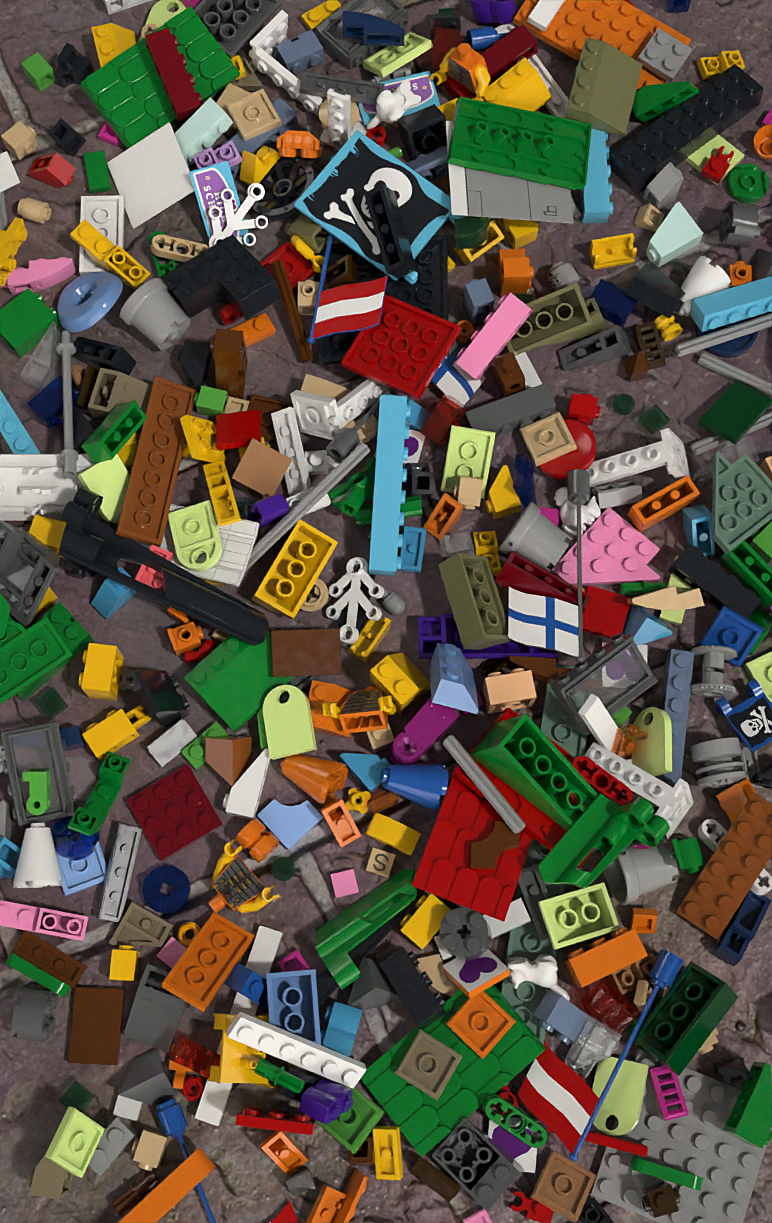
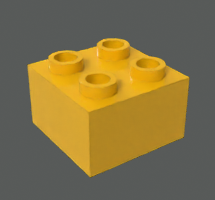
[79,643,124,701]

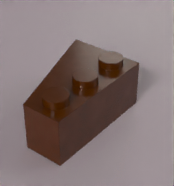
[211,329,248,399]

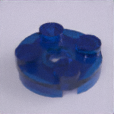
[52,816,100,861]
[142,865,191,914]

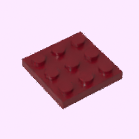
[126,764,223,862]

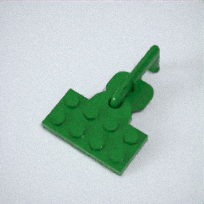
[0,593,73,705]

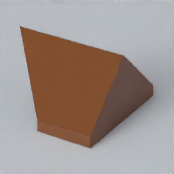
[204,736,252,787]

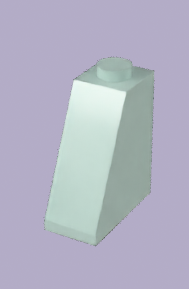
[646,202,703,267]

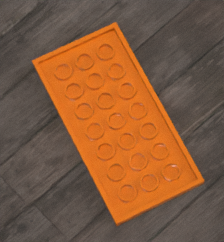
[513,0,691,91]

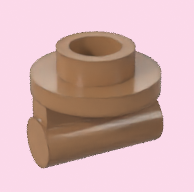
[71,365,86,391]

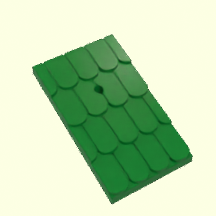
[80,6,240,149]
[447,97,592,190]
[361,985,546,1157]

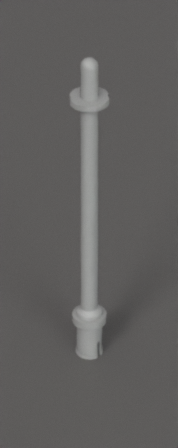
[56,330,79,479]

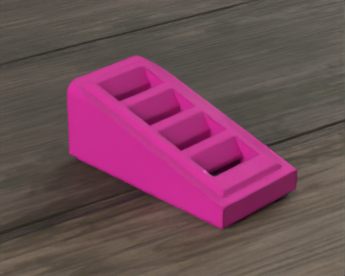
[649,1066,689,1121]

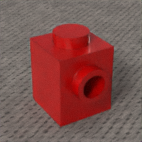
[566,393,601,426]

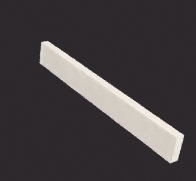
[195,925,283,1126]

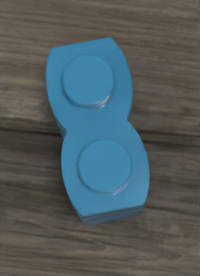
[320,1002,363,1057]

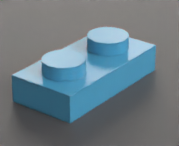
[398,526,427,574]

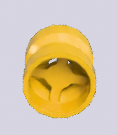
[655,315,683,342]

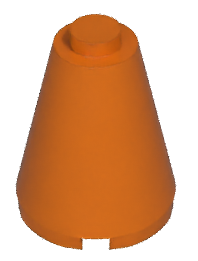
[280,754,348,807]

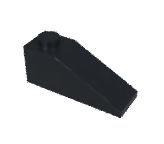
[71,336,137,375]

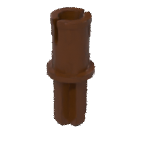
[112,1171,161,1215]

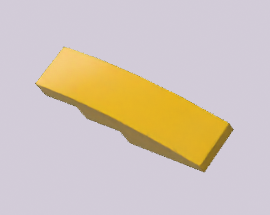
[203,460,241,527]

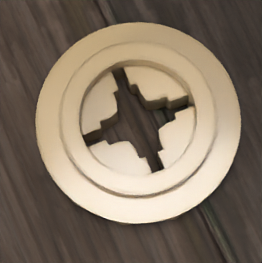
[300,578,329,613]

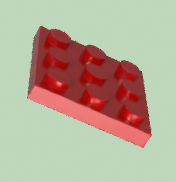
[235,1106,316,1135]

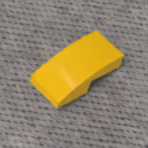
[697,50,745,80]
[473,531,501,576]
[365,812,421,855]

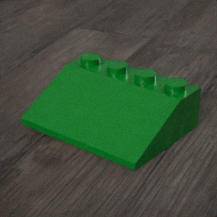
[184,632,294,732]

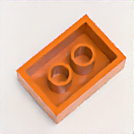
[563,927,648,989]

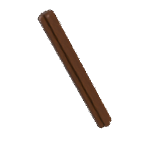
[272,260,313,363]

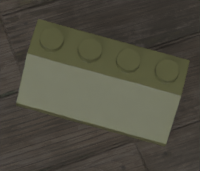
[507,282,593,356]
[438,553,512,650]

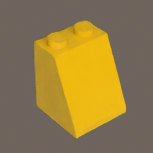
[370,652,431,716]

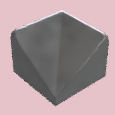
[285,1168,317,1196]

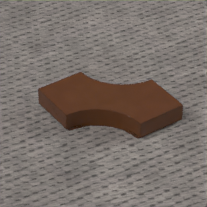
[470,821,519,870]

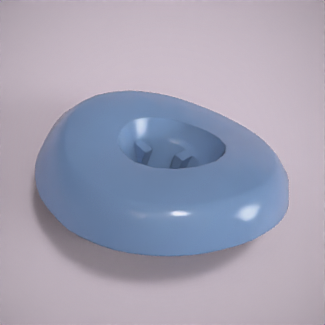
[57,271,123,333]

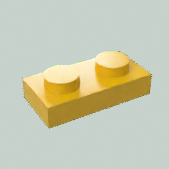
[301,0,342,34]
[373,1126,403,1180]

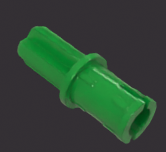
[620,580,666,596]
[254,1058,305,1094]

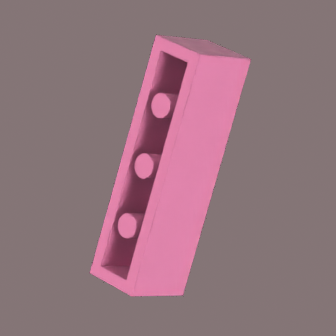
[456,293,533,380]

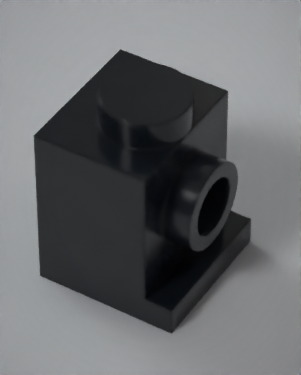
[48,118,87,156]

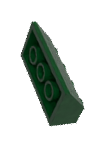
[634,961,738,1076]

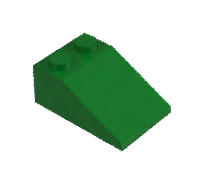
[723,1062,772,1149]

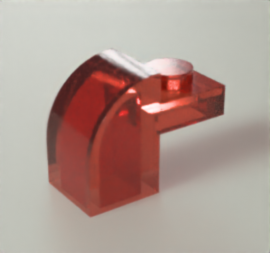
[168,1035,221,1084]

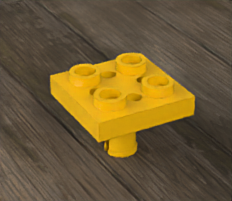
[180,415,226,463]

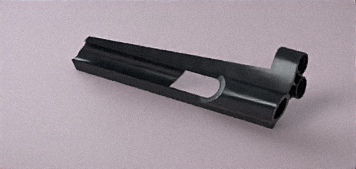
[58,487,269,646]

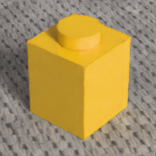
[109,945,140,981]

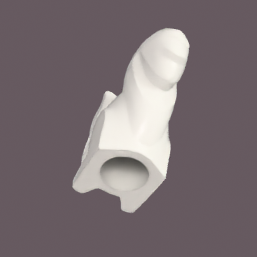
[554,487,601,537]

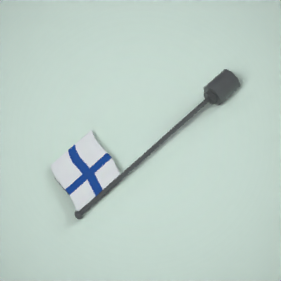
[326,341,485,462]
[508,469,590,663]

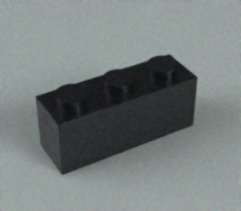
[379,948,447,1029]

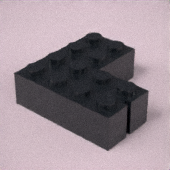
[161,234,282,320]

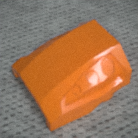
[277,130,321,158]

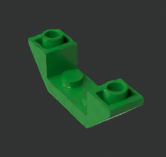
[68,751,131,836]

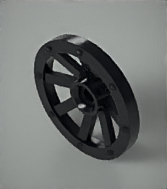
[252,156,316,220]

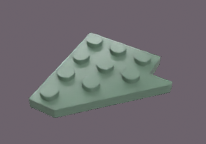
[712,451,772,554]

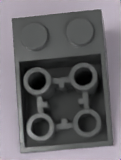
[123,964,188,1053]
[432,1117,524,1212]

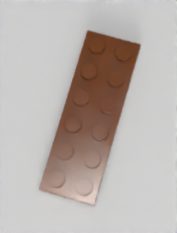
[676,792,772,940]

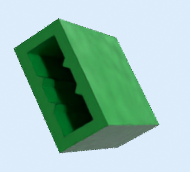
[0,288,60,358]

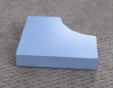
[257,799,323,850]

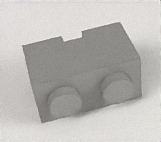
[88,1117,138,1176]

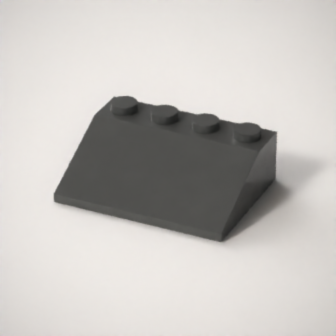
[194,0,282,59]

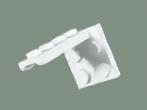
[249,10,322,116]
[319,88,368,151]
[290,379,388,440]
[586,428,691,487]
[584,742,693,840]

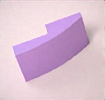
[193,140,243,169]

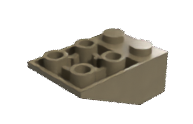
[88,368,152,429]

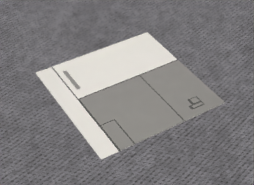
[446,121,574,223]

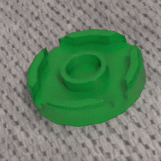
[727,163,769,204]

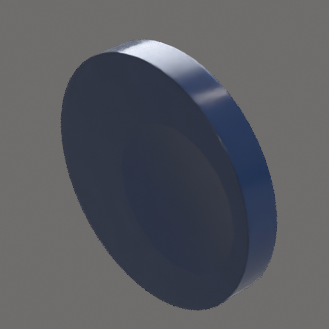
[695,316,758,358]

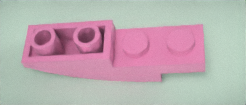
[1,257,76,295]
[0,900,89,941]

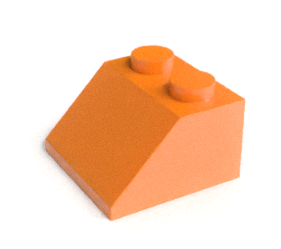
[308,680,353,739]

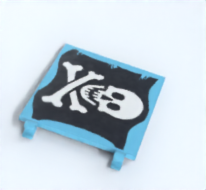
[294,130,465,284]

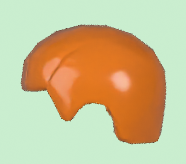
[753,124,772,160]

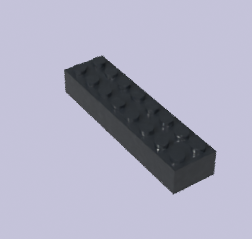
[610,64,764,194]

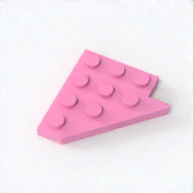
[551,507,661,586]

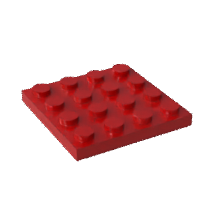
[341,294,461,401]

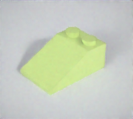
[538,882,620,950]

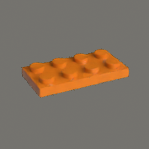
[161,912,255,1012]

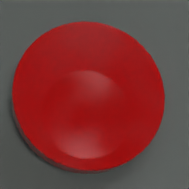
[537,419,597,479]

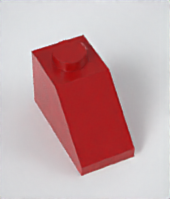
[26,152,75,188]

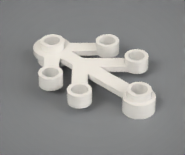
[208,183,268,248]
[326,557,384,644]

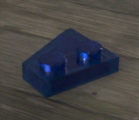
[513,453,537,508]

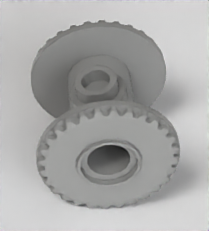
[690,645,737,698]

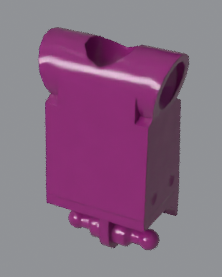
[389,698,459,764]

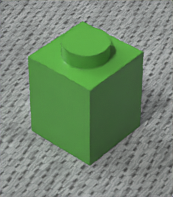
[21,52,56,92]
[194,386,228,418]

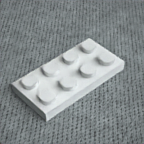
[79,195,124,276]

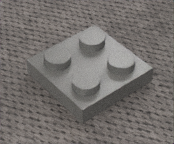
[637,28,693,83]

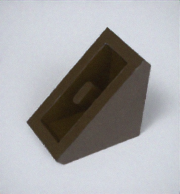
[323,254,357,291]

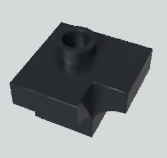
[430,8,461,48]
[54,43,94,89]
[401,463,434,497]

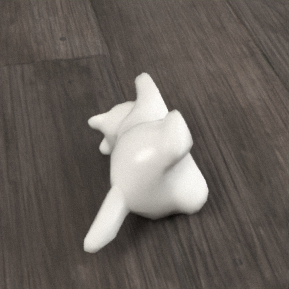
[366,80,421,130]
[508,954,570,1001]

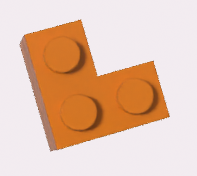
[498,248,534,298]

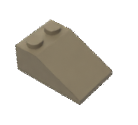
[28,1155,73,1200]

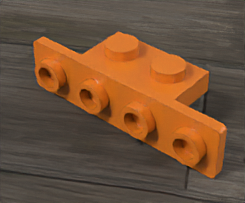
[306,1169,368,1223]

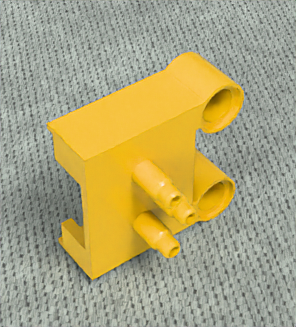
[208,1013,280,1088]

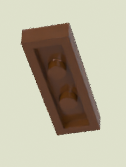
[12,930,88,988]

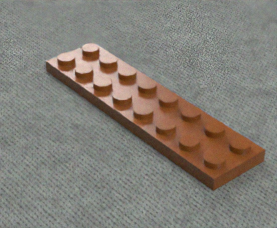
[115,376,197,547]

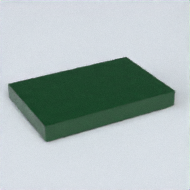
[698,381,772,445]

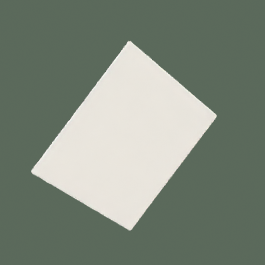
[107,123,194,229]

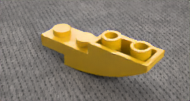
[0,217,27,289]
[70,219,151,290]

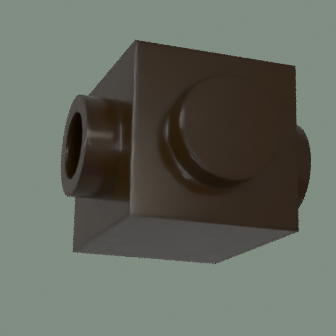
[641,1182,680,1218]

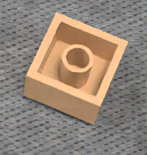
[482,668,537,714]

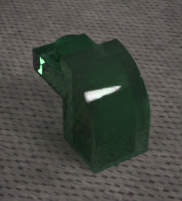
[454,216,490,250]

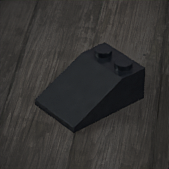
[135,670,190,728]

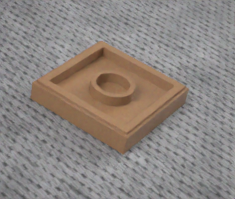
[232,438,292,497]
[530,1150,596,1223]

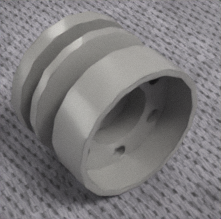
[690,737,747,788]

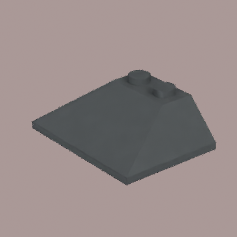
[0,520,60,627]

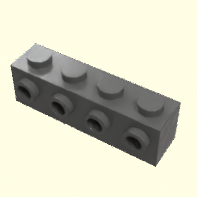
[464,383,556,435]

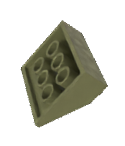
[565,38,643,136]

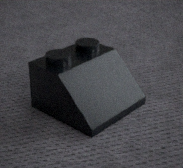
[397,104,447,161]

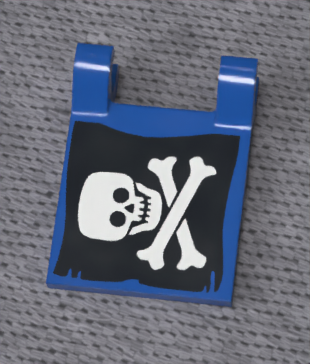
[716,679,772,753]

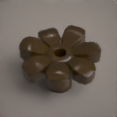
[480,659,508,677]

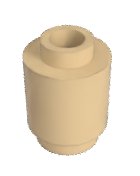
[17,197,51,224]

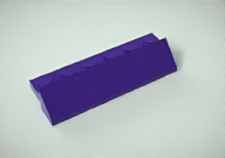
[418,614,557,659]

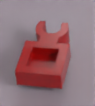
[701,146,734,184]
[509,1190,554,1223]

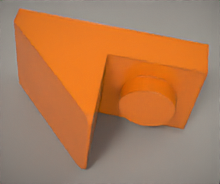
[320,798,361,848]
[260,1131,308,1177]

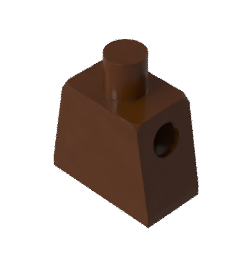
[489,352,526,398]

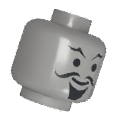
[548,261,580,291]

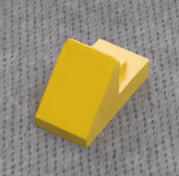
[240,145,281,185]

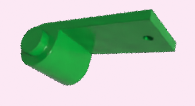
[670,837,705,874]

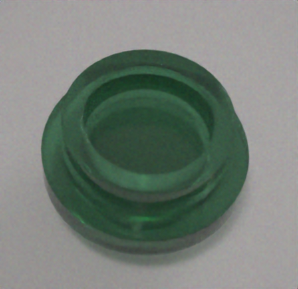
[613,394,635,415]
[271,857,295,881]

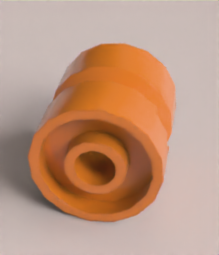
[235,818,280,863]

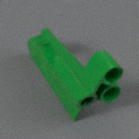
[537,794,670,888]
[315,870,417,990]

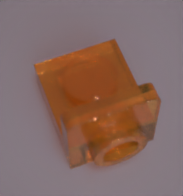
[611,724,648,757]
[369,790,400,815]

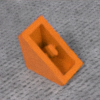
[423,493,463,541]

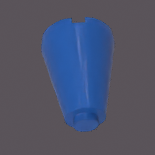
[380,764,448,811]

